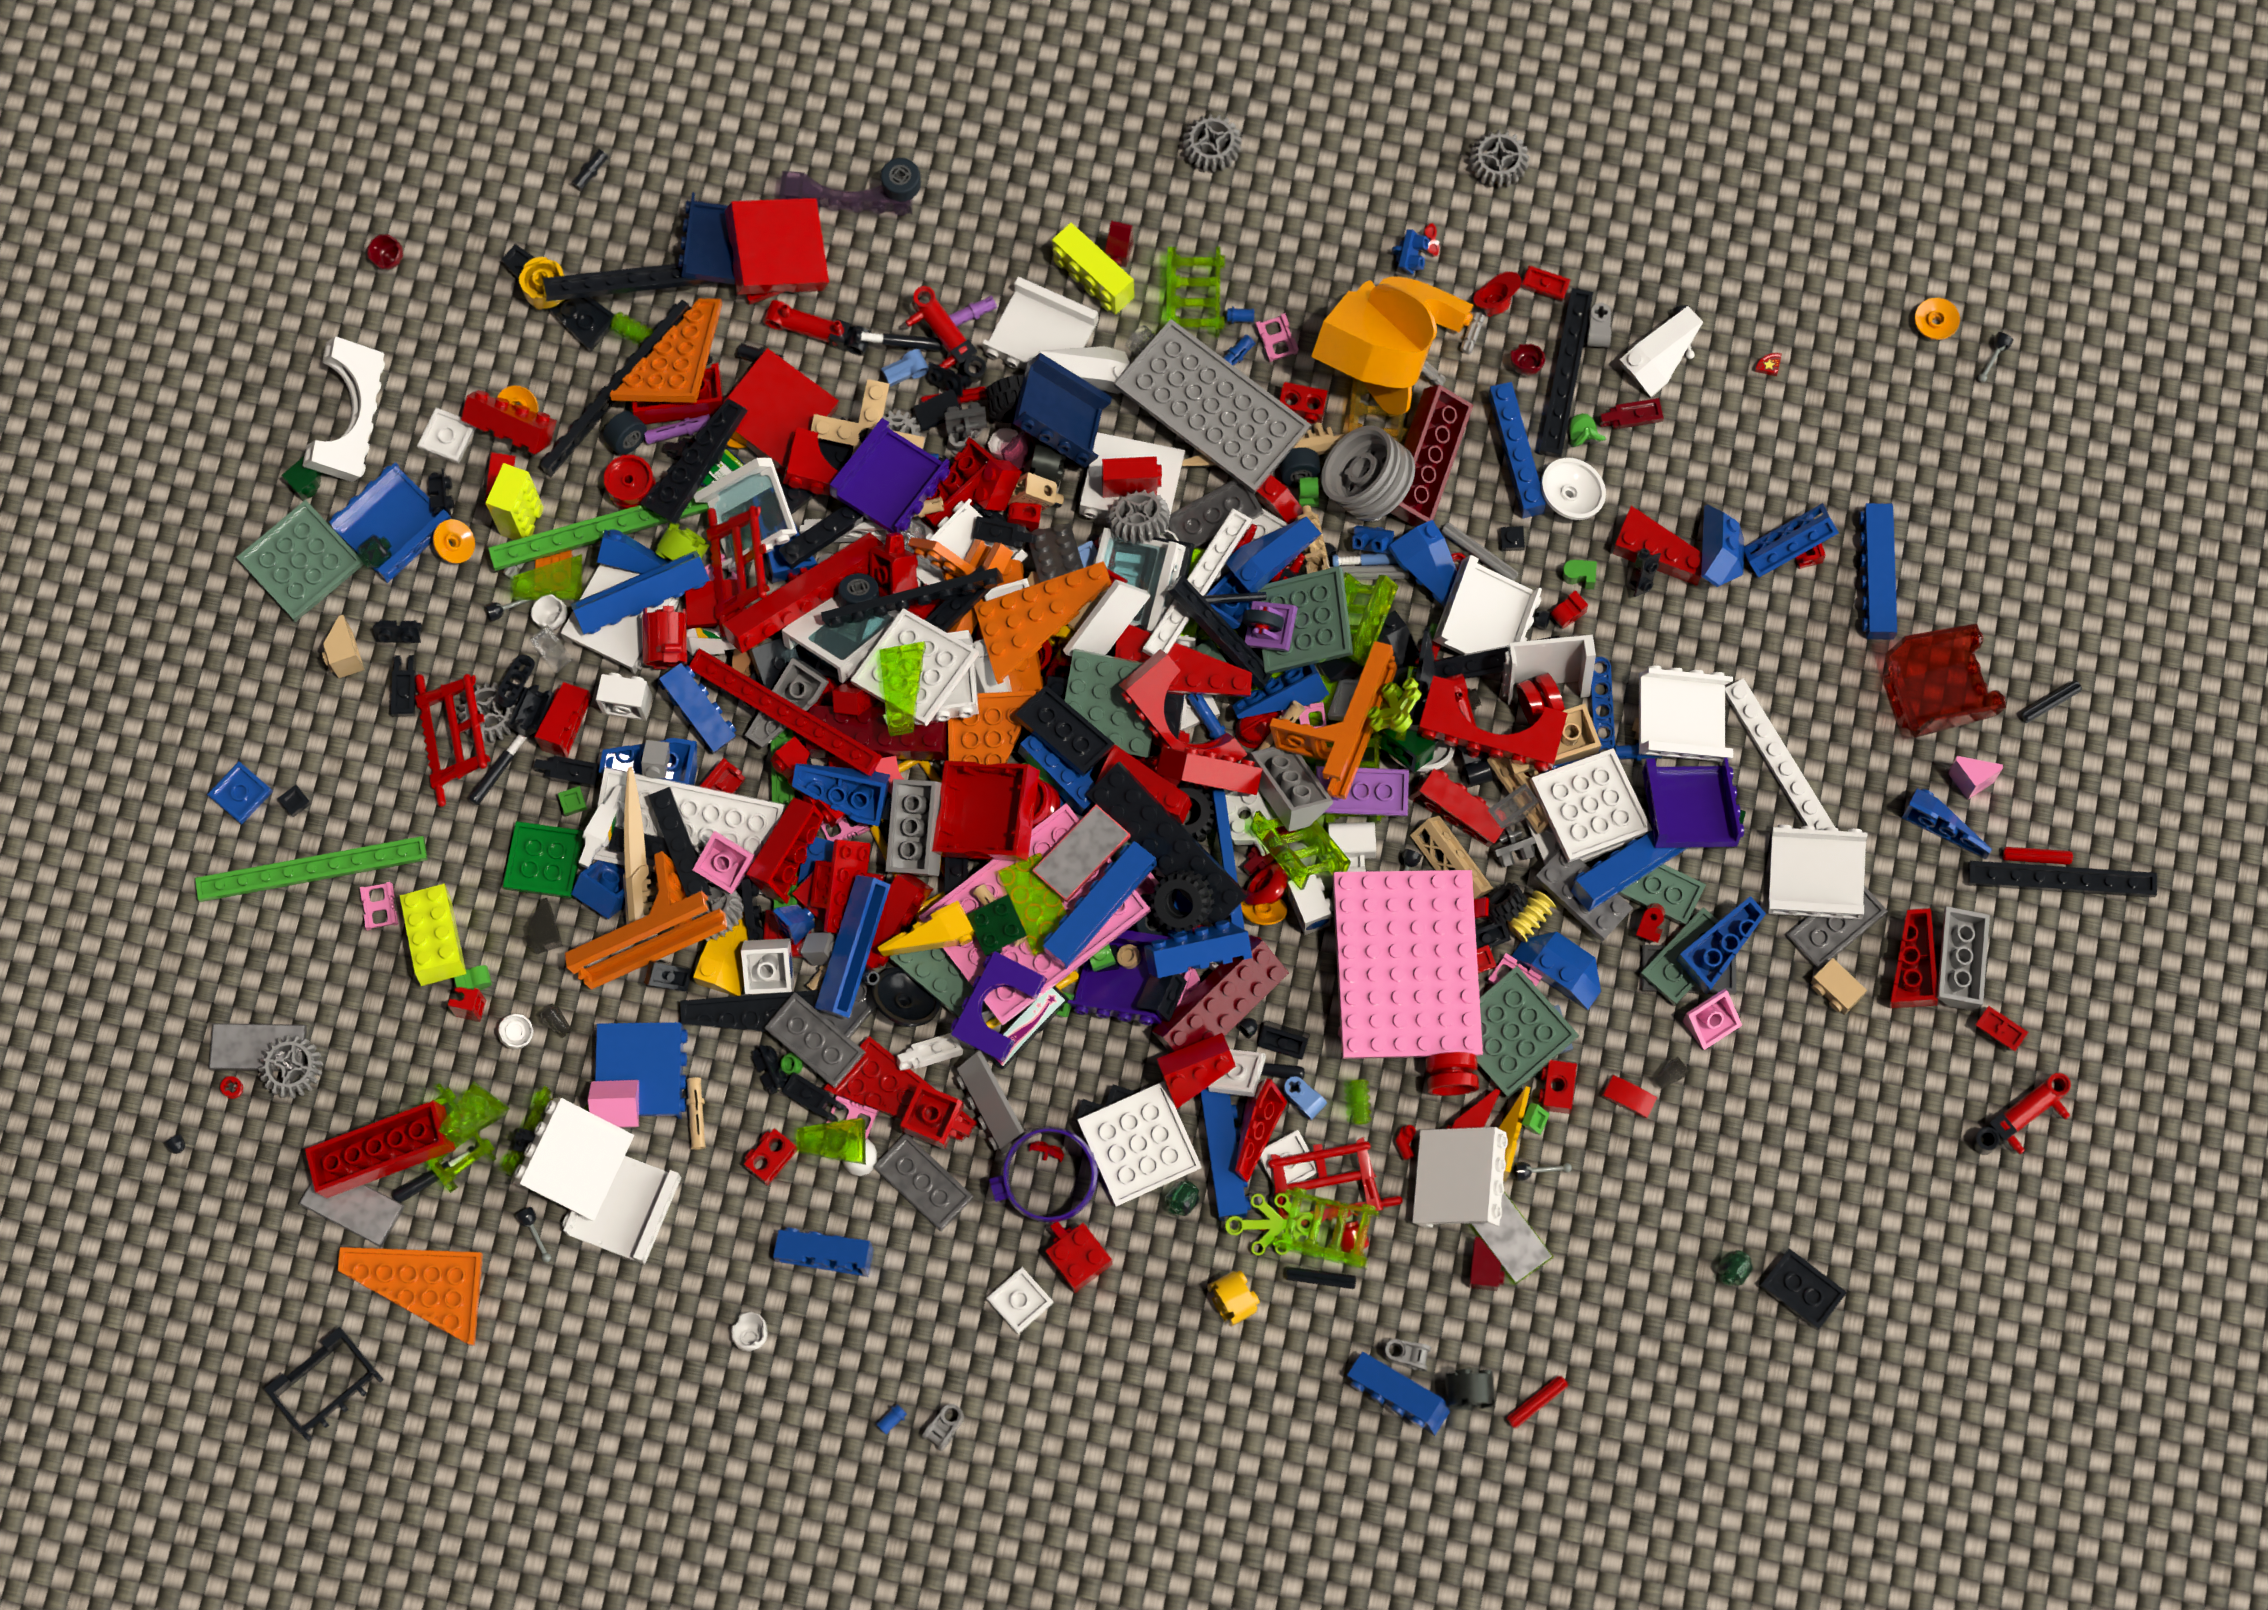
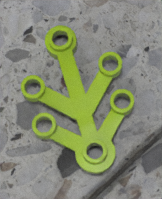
[1367,677,1422,733]
[1225,1193,1317,1255]

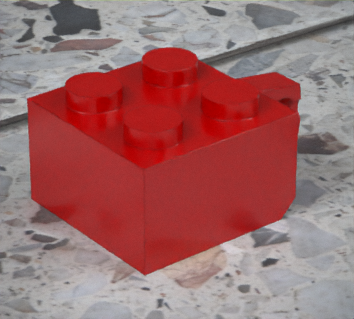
[870,532,918,597]
[900,1083,973,1149]
[1045,1222,1113,1293]

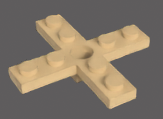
[811,379,925,455]

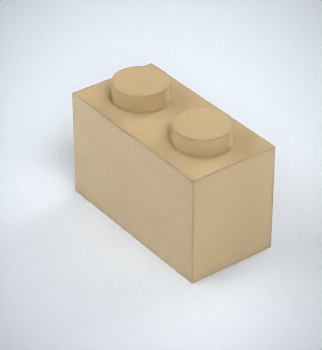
[1811,958,1867,1015]

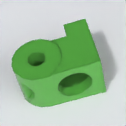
[1298,477,1319,507]
[1562,560,1597,589]
[454,965,492,996]

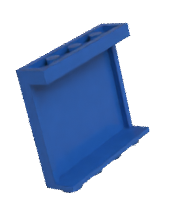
[329,462,451,583]
[595,1022,688,1119]

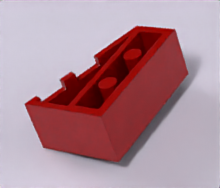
[535,682,592,758]
[1157,1033,1236,1109]

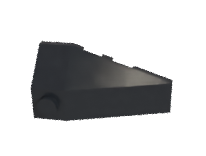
[1319,610,1420,683]
[1410,626,1438,725]

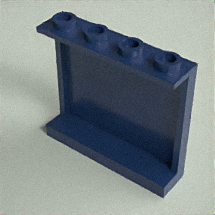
[678,192,736,284]
[1013,352,1112,468]

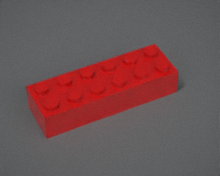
[305,1100,455,1198]

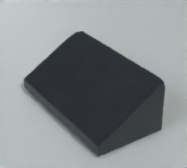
[914,389,962,432]
[1475,919,1511,949]
[1258,1021,1310,1060]

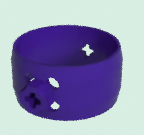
[990,1127,1099,1223]

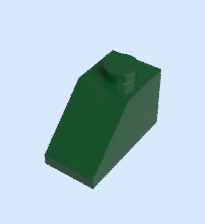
[281,455,322,501]
[1380,729,1436,772]

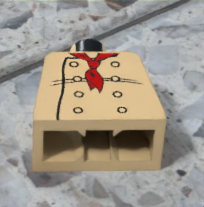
[1008,472,1064,512]

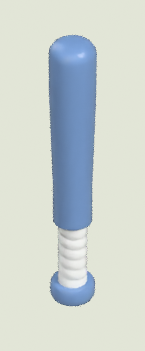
[1332,553,1398,567]

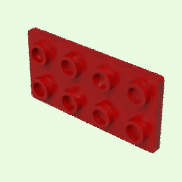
[810,839,871,933]

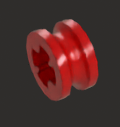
[220,1076,244,1099]

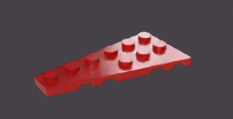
[1115,624,1252,697]
[824,1036,977,1142]

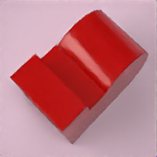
[1007,502,1042,531]
[1550,590,1588,629]
[1636,903,1665,943]

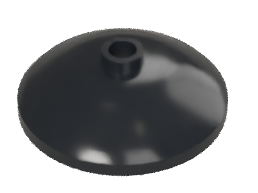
[872,967,941,1027]

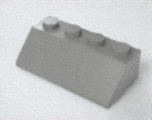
[1250,746,1333,832]
[886,779,942,876]
[1937,906,1990,1011]
[956,1050,1027,1155]

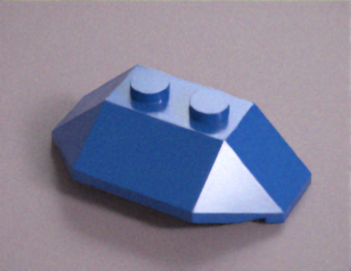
[1701,504,1744,587]
[1512,931,1601,1011]

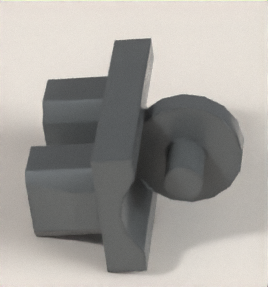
[944,403,987,437]
[1491,826,1536,867]

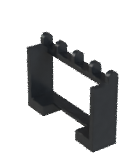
[264,1327,384,1442]

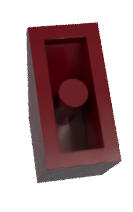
[1105,220,1133,267]
[1469,1237,1505,1291]

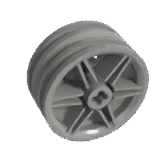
[1322,425,1415,521]

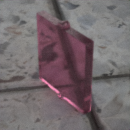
[1001,430,1035,470]

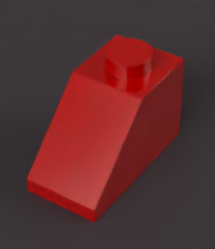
[1255,475,1303,524]

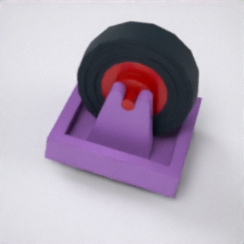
[1242,601,1298,652]

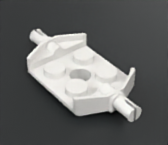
[1212,788,1276,856]

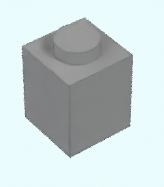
[641,740,670,778]
[801,932,836,965]

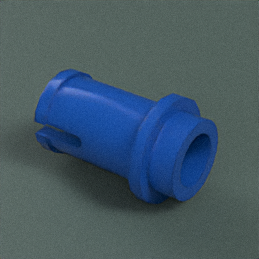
[1227,306,1254,324]
[876,1404,907,1435]

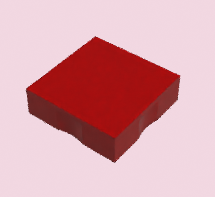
[725,198,829,295]
[714,348,839,476]
[932,761,1040,861]

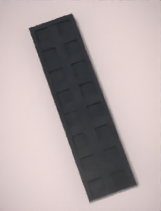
[1086,761,1249,926]

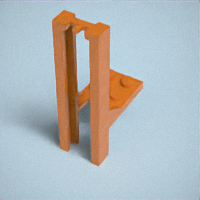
[908,537,1014,635]
[1270,641,1397,800]
[565,851,727,990]

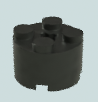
[1030,439,1066,488]
[1445,1369,1495,1410]

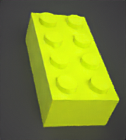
[1052,222,1135,315]
[486,463,544,540]
[400,883,467,986]

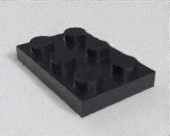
[1760,1248,1847,1331]

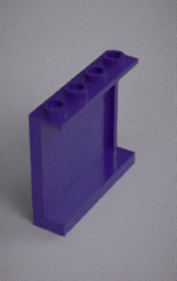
[830,418,950,533]
[1642,758,1744,848]
[1068,930,1173,1026]

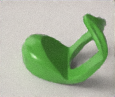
[1569,413,1606,447]

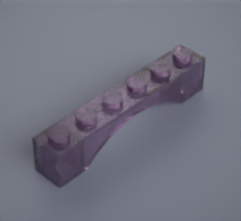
[779,171,914,215]

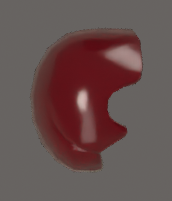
[367,234,403,270]
[1511,344,1545,376]

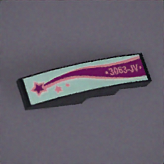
[985,985,1069,1069]

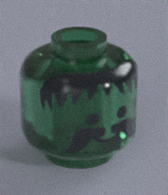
[357,535,392,568]
[1165,1181,1200,1216]
[1717,1250,1753,1286]

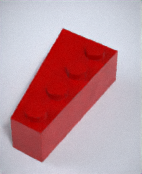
[1890,908,1938,1008]

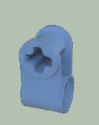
[1283,1076,1327,1121]

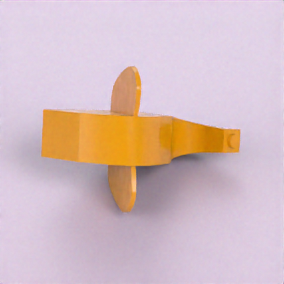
[1311,277,1474,415]

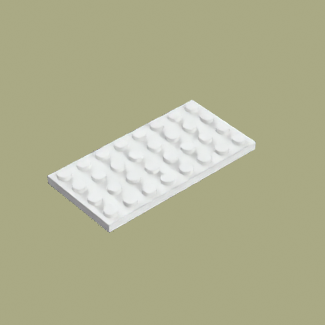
[594,767,785,895]

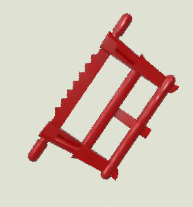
[706,506,770,637]
[415,674,491,807]
[1259,1137,1403,1231]

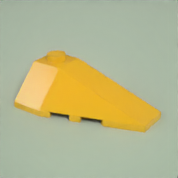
[878,900,976,956]
[693,905,748,996]
[1498,1086,1531,1181]

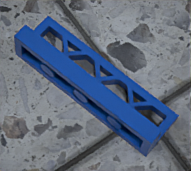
[1744,503,1839,577]

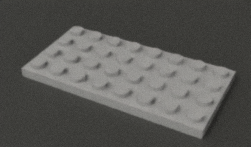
[1114,319,1311,493]

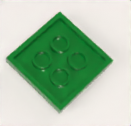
[503,821,584,899]

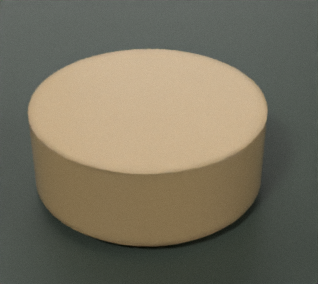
[1117,944,1141,969]

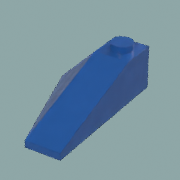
[1388,520,1457,608]
[792,763,890,826]
[1902,788,1992,859]

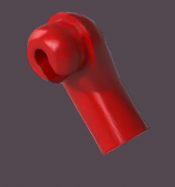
[1395,1124,1416,1161]

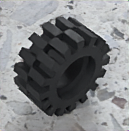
[1487,883,1528,924]

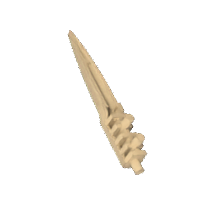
[1182,423,1344,466]
[1297,505,1339,659]
[623,766,658,940]

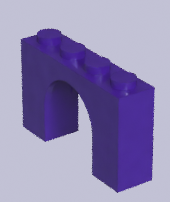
[951,951,1047,1062]

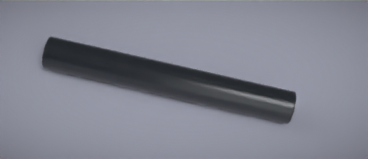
[1203,592,1267,604]

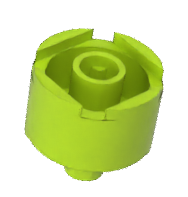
[655,522,710,560]

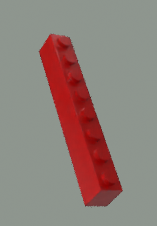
[723,532,885,653]

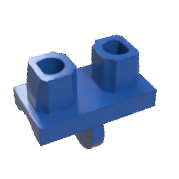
[1391,229,1430,275]
[1353,525,1394,554]

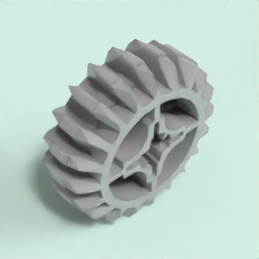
[1183,113,1242,172]
[1469,129,1529,189]
[1108,490,1170,545]
[458,682,518,743]
[692,884,744,942]
[258,1035,323,1098]

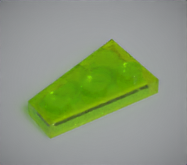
[513,554,583,600]
[797,1118,866,1165]

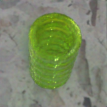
[611,312,653,344]
[1348,1079,1372,1124]

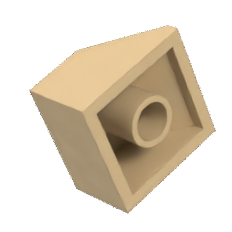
[322,615,365,678]

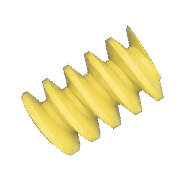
[1507,891,1557,943]

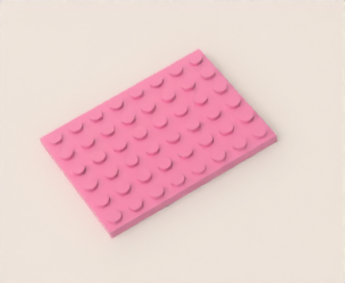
[919,803,1151,1025]
[1333,870,1483,1059]

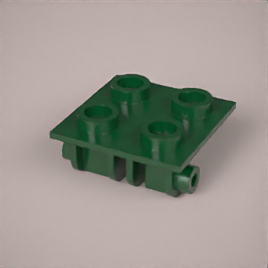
[967,894,1027,956]

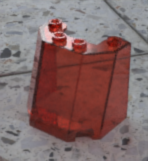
[1883,624,2007,738]

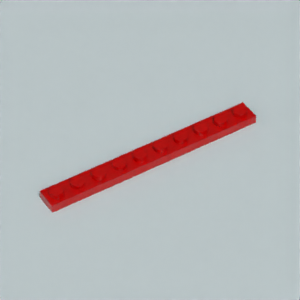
[689,648,883,776]

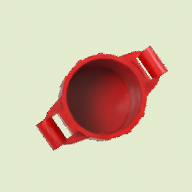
[642,606,687,669]

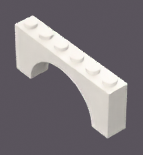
[303,336,385,482]

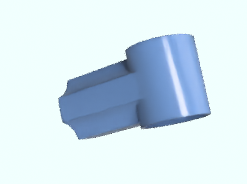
[881,349,928,387]

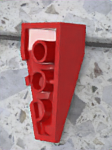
[1235,1078,1287,1183]

